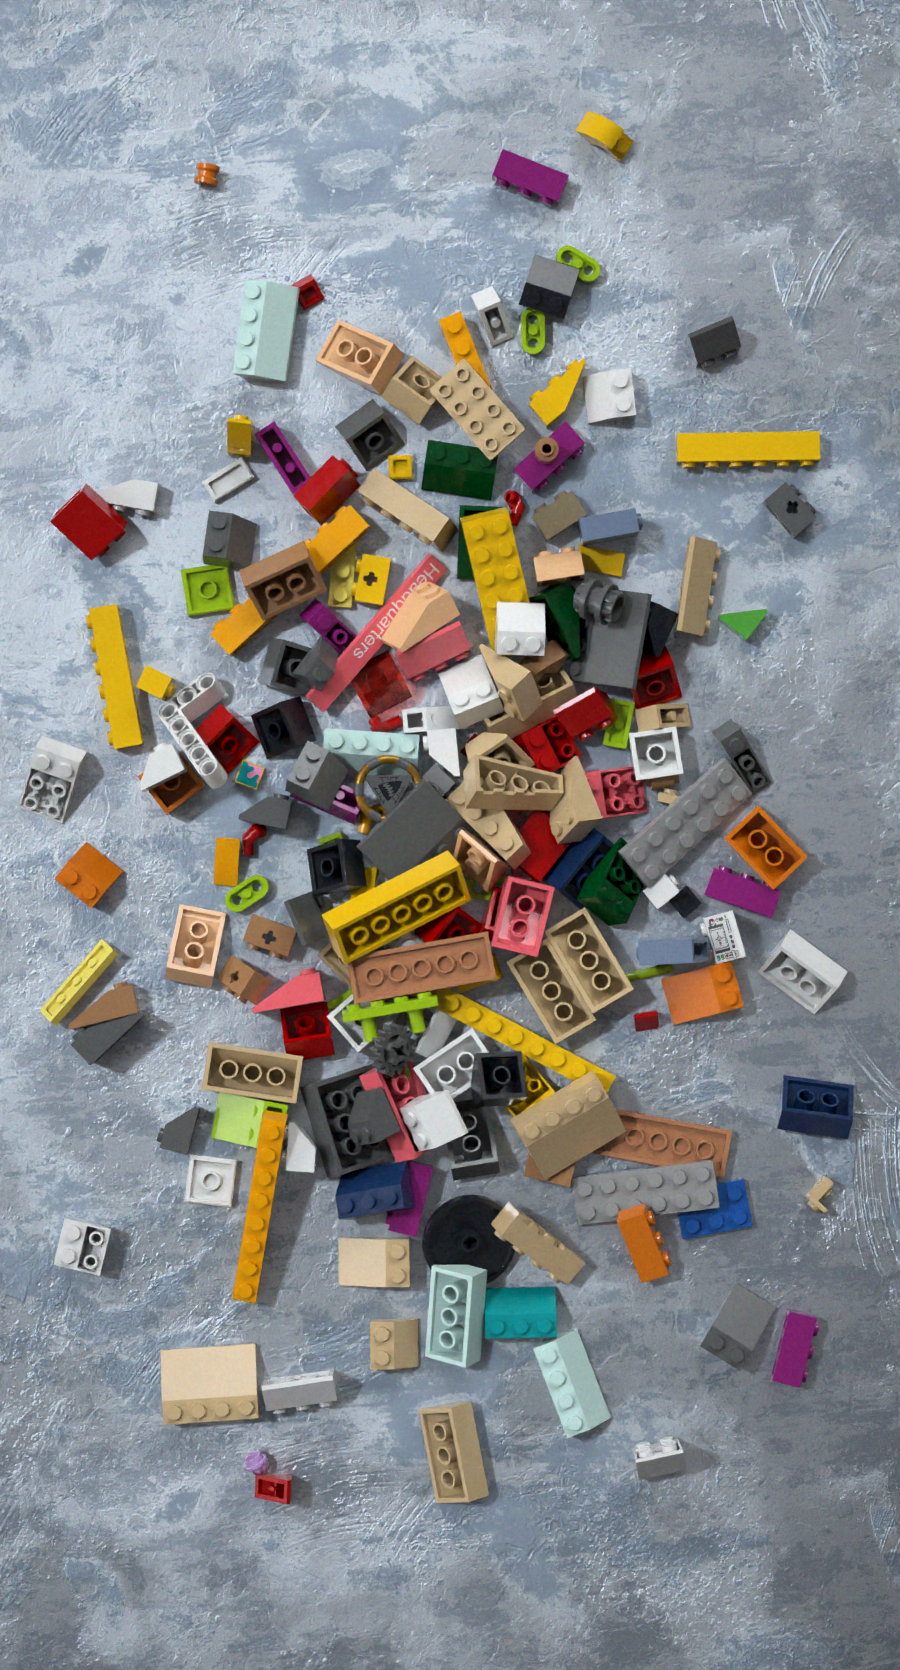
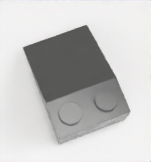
[258,637,338,697]
[284,891,329,946]
[70,1011,147,1065]
[447,1099,500,1181]
[698,1282,776,1371]

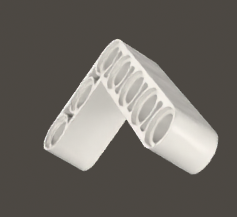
[158,672,228,789]

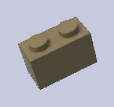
[532,490,587,542]

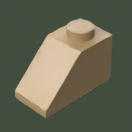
[635,703,691,732]

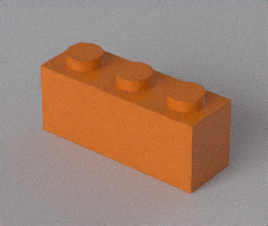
[617,1203,672,1283]

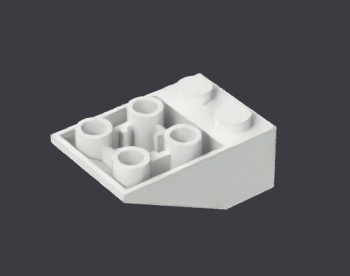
[18,736,87,823]
[632,1436,686,1480]

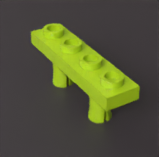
[342,991,438,1042]

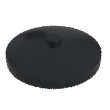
[422,1194,515,1284]

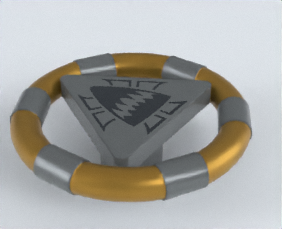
[354,755,422,823]

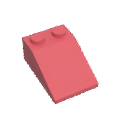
[491,874,555,957]
[252,968,326,1013]

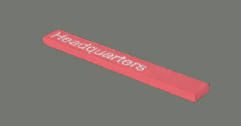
[305,553,447,712]

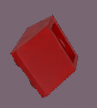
[513,717,582,772]

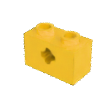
[351,554,391,607]
[136,665,177,702]

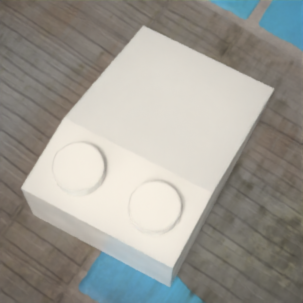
[437,653,504,729]

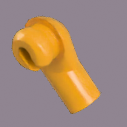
[357,804,386,834]

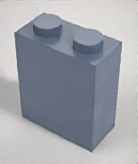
[577,508,643,546]
[636,937,710,966]

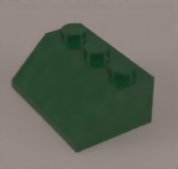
[421,440,498,501]

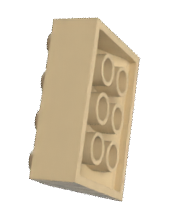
[510,1071,626,1180]
[160,1343,260,1425]

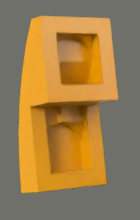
[214,837,241,886]

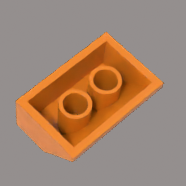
[724,804,808,890]

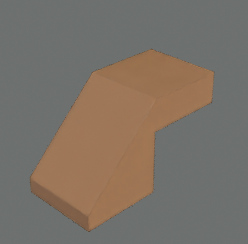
[519,640,569,684]

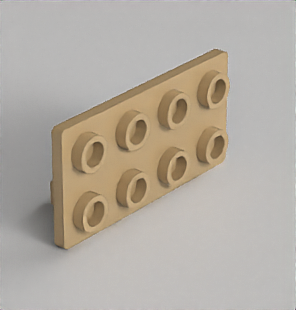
[430,359,525,460]

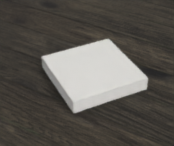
[184,1154,238,1207]

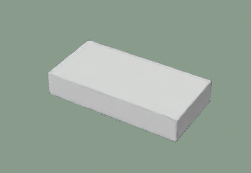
[202,457,255,503]

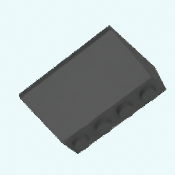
[570,590,652,689]
[356,779,475,880]
[300,1064,394,1178]

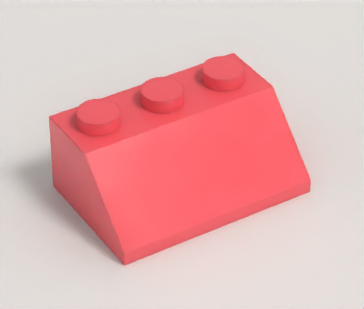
[394,621,471,682]

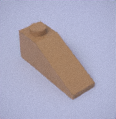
[68,981,140,1030]

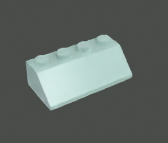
[232,279,300,382]
[323,728,420,783]
[425,1265,487,1368]
[533,1328,611,1438]

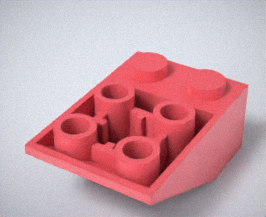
[585,766,648,819]

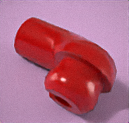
[504,490,525,526]
[368,715,403,733]
[242,824,267,856]

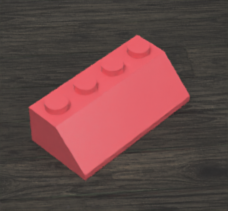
[359,1061,429,1163]

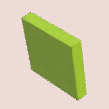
[181,565,235,617]

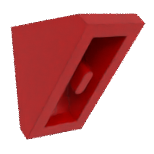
[255,1473,293,1504]

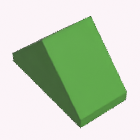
[718,609,767,641]

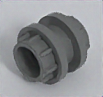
[573,578,625,625]

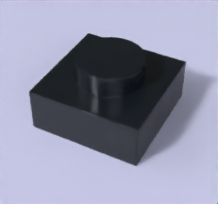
[669,885,702,919]

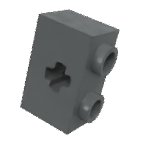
[763,482,817,538]

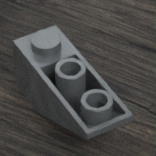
[712,719,772,796]

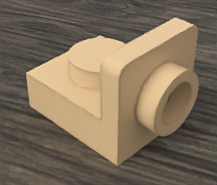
[805,1175,834,1214]

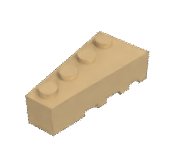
[358,468,459,553]
[463,754,564,811]
[445,782,531,870]
[491,1202,585,1285]

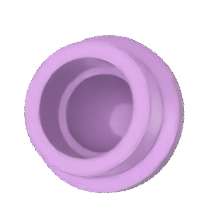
[244,1450,269,1475]

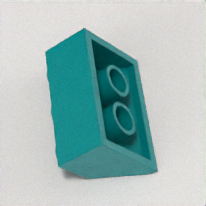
[484,1286,557,1339]

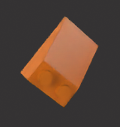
[661,961,744,1025]

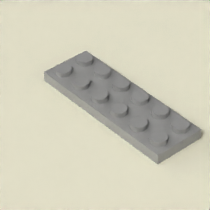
[618,757,752,888]
[572,1159,720,1225]

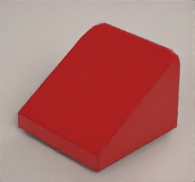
[291,274,325,310]
[633,1010,659,1032]

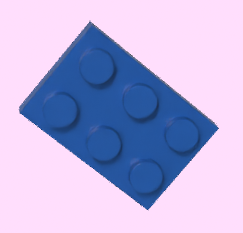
[677,1179,753,1239]

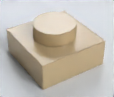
[656,788,679,804]

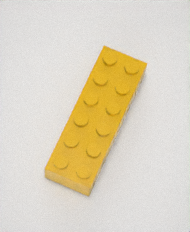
[460,507,530,657]
[322,850,471,965]

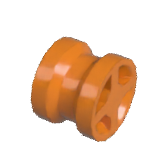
[194,163,220,187]

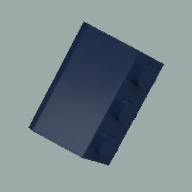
[543,828,614,910]
[777,1075,854,1139]
[335,1161,415,1220]

